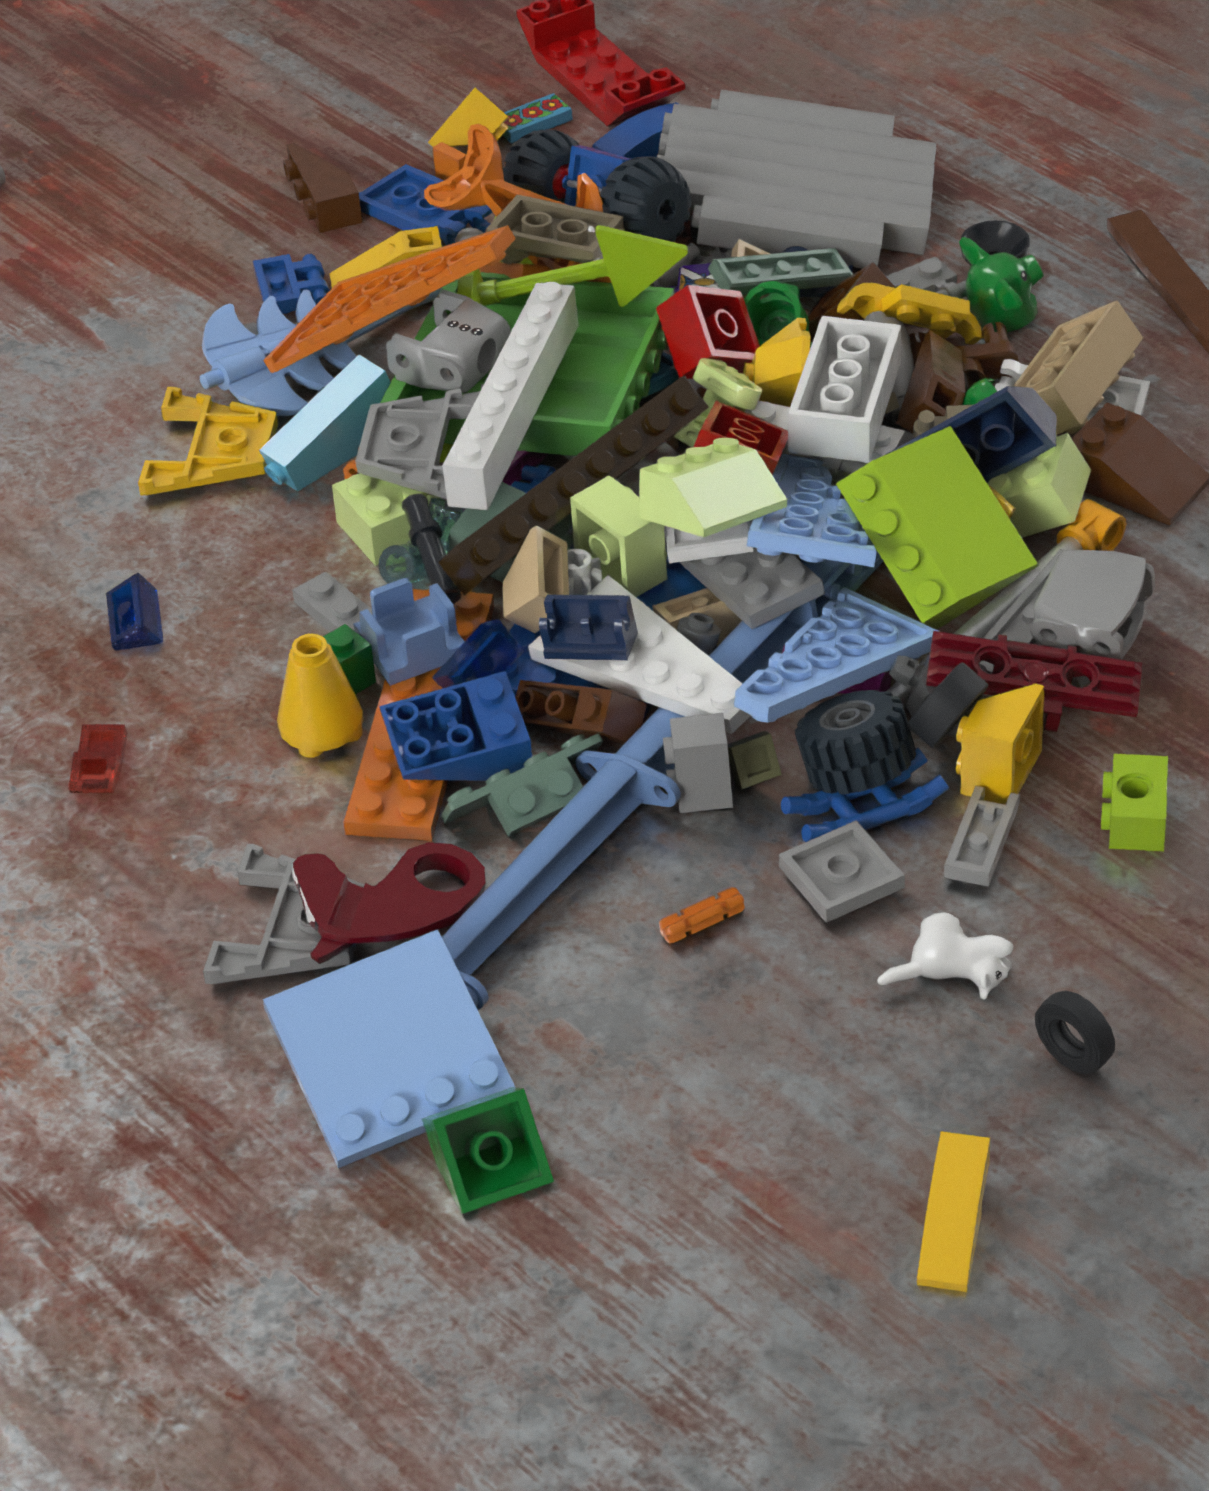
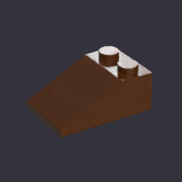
[1071,403,1209,526]

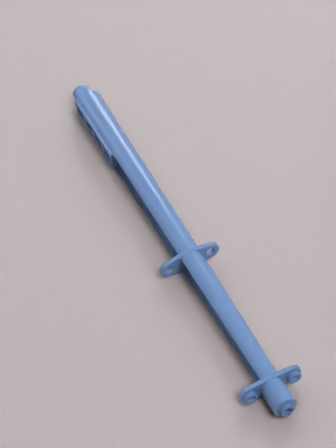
[389,522,883,1010]

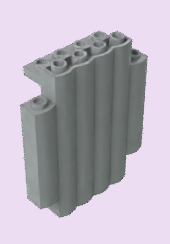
[657,89,936,269]

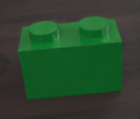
[422,1087,554,1214]

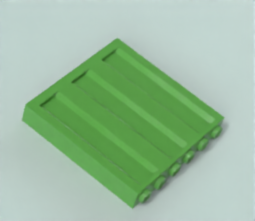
[380,272,674,456]

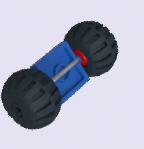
[503,129,691,242]

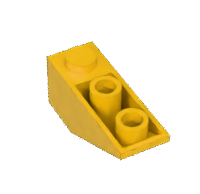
[329,226,442,288]

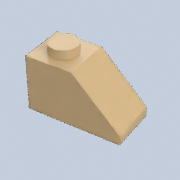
[503,526,569,633]

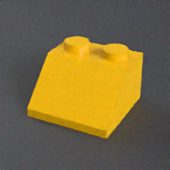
[956,684,1044,805]

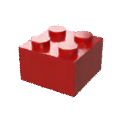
[656,285,760,379]

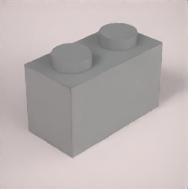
[663,713,733,813]

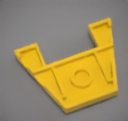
[138,387,278,496]

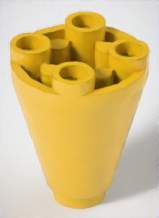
[277,634,364,758]

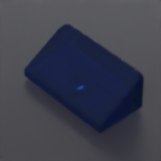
[106,573,163,651]
[432,619,524,688]

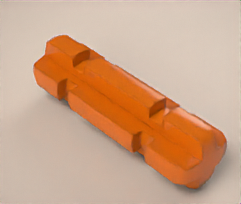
[659,887,745,944]

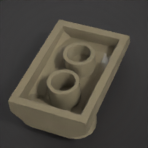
[486,195,624,264]

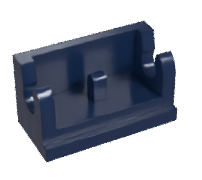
[539,595,638,660]

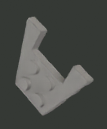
[355,384,484,499]
[203,844,365,984]

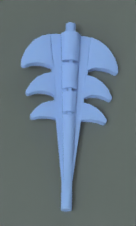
[200,287,442,416]

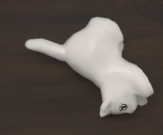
[877,912,1014,1000]

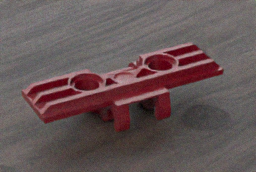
[926,631,1143,732]

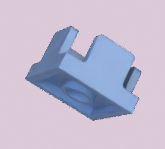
[353,578,468,686]

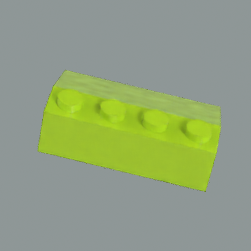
[836,426,1039,630]

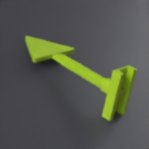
[457,225,688,307]

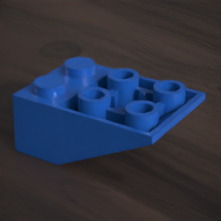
[379,671,532,781]

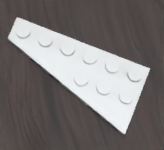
[528,575,751,734]

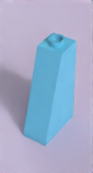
[259,355,391,491]

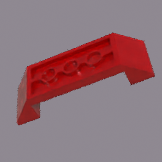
[516,0,685,126]

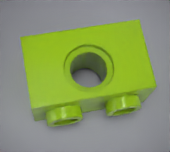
[1101,754,1168,852]

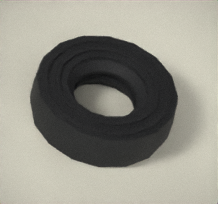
[1035,990,1115,1074]

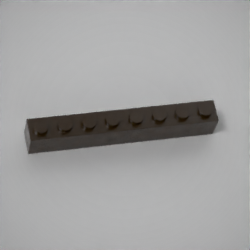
[438,375,709,596]

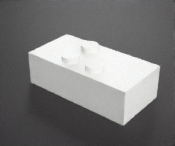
[788,316,901,463]

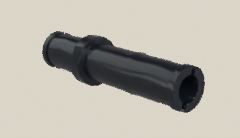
[401,494,462,604]

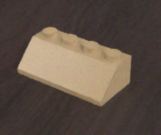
[1013,300,1143,435]

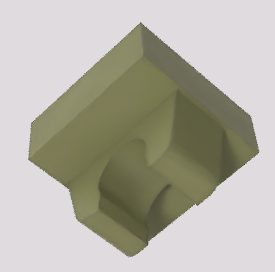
[727,731,782,789]

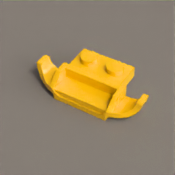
[837,283,982,345]

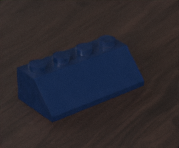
[881,386,1057,483]

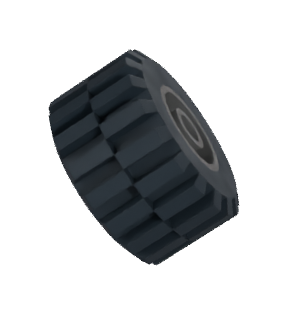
[795,690,916,794]

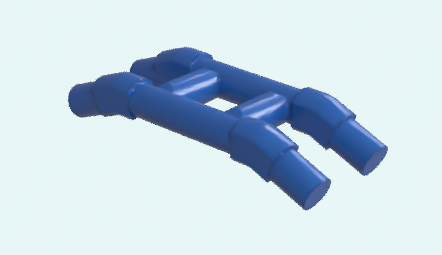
[781,747,950,842]

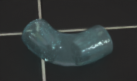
[378,498,466,584]

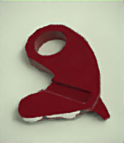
[292,842,486,964]

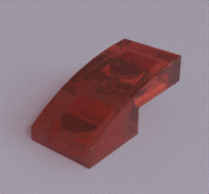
[68,724,128,793]

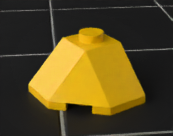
[428,87,509,147]
[743,318,810,407]

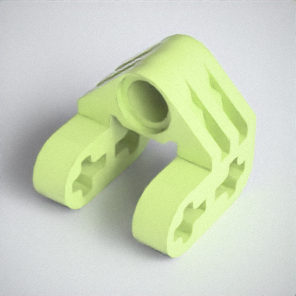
[674,358,763,448]

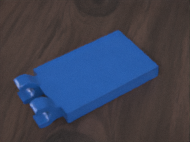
[359,164,493,246]

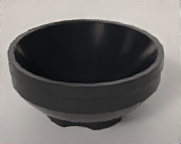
[961,220,1030,266]

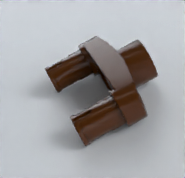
[909,322,1019,393]

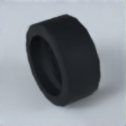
[907,662,988,748]

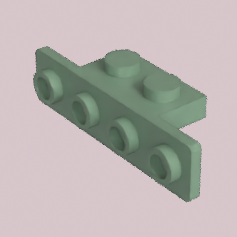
[441,734,603,837]

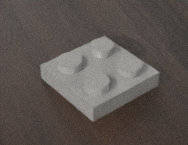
[779,821,905,923]

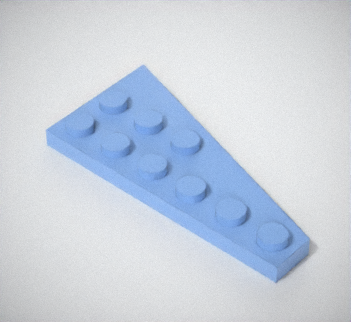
[747,454,877,567]
[734,587,940,723]

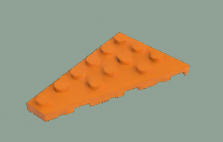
[263,225,516,373]

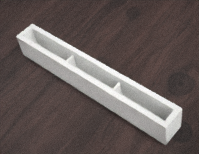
[442,282,578,510]

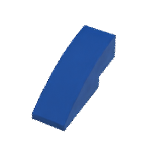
[592,102,679,159]

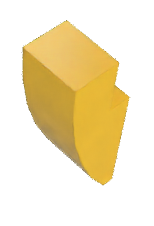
[917,1131,990,1292]

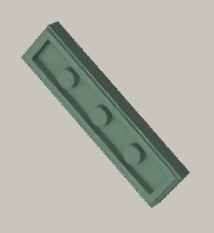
[708,248,853,295]

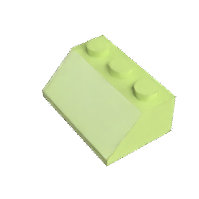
[639,438,787,537]

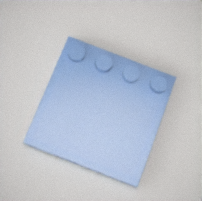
[263,929,516,1168]

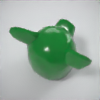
[959,237,1044,333]
[744,281,813,348]

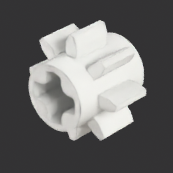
[567,549,602,595]

